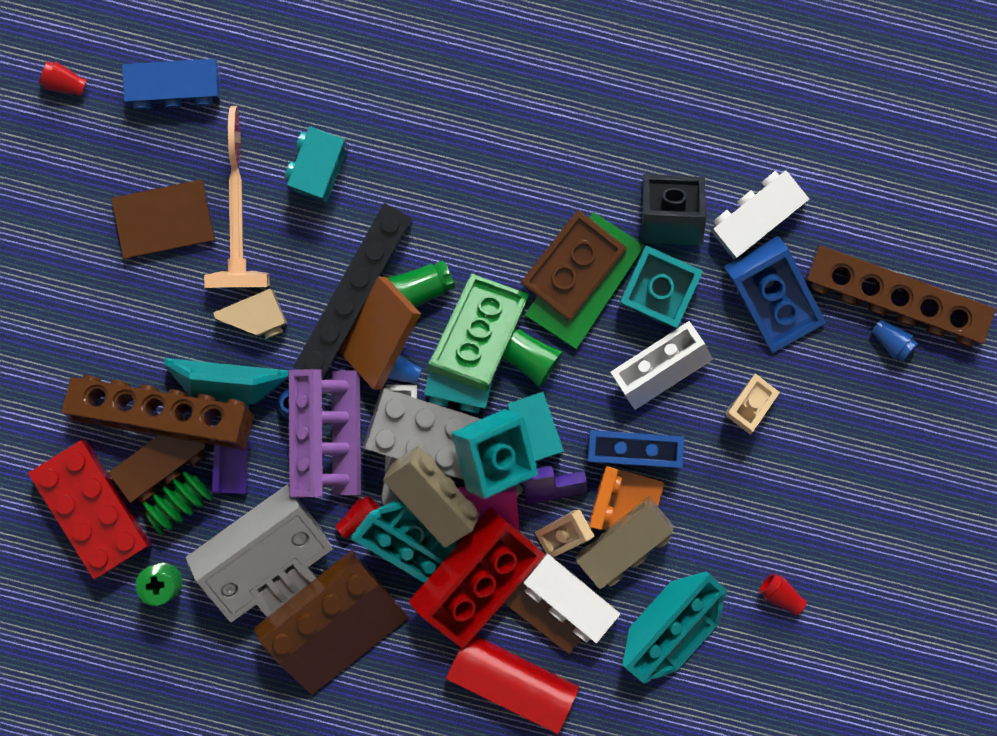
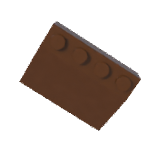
[254,550,409,695]

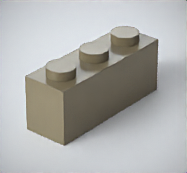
[383,446,480,548]
[576,496,673,589]

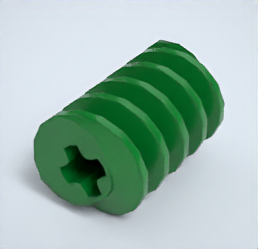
[143,472,213,537]
[135,563,183,606]

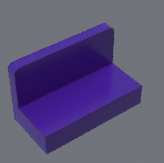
[212,438,249,494]

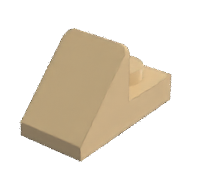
[725,374,780,435]
[535,509,595,557]

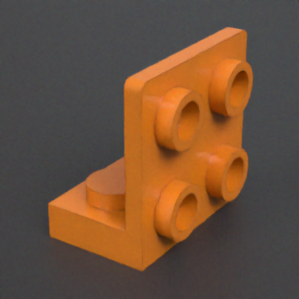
[588,466,664,530]

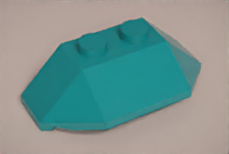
[164,358,289,409]
[351,499,457,583]
[622,571,728,684]

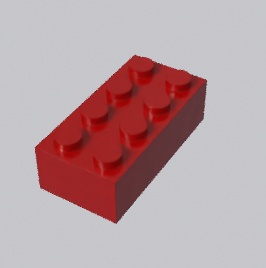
[28,440,152,579]
[408,507,545,649]

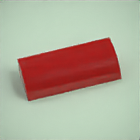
[445,635,579,734]

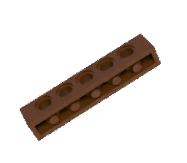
[804,245,996,348]
[61,375,254,451]

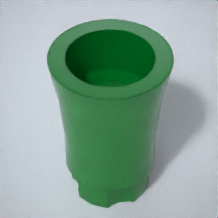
[387,260,455,308]
[502,329,563,388]

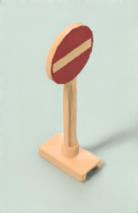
[204,106,270,288]

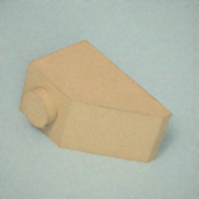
[213,289,287,339]

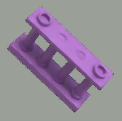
[289,369,361,497]

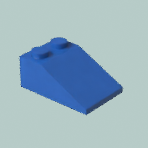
[724,236,826,353]

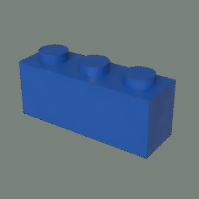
[122,59,221,110]
[587,430,684,468]

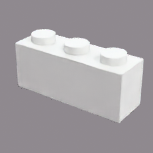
[711,170,809,260]
[611,321,713,410]
[523,553,620,643]

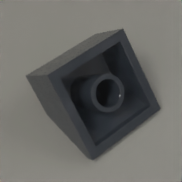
[641,174,706,245]

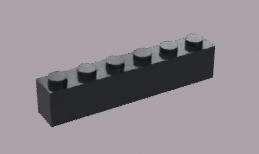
[293,203,413,380]

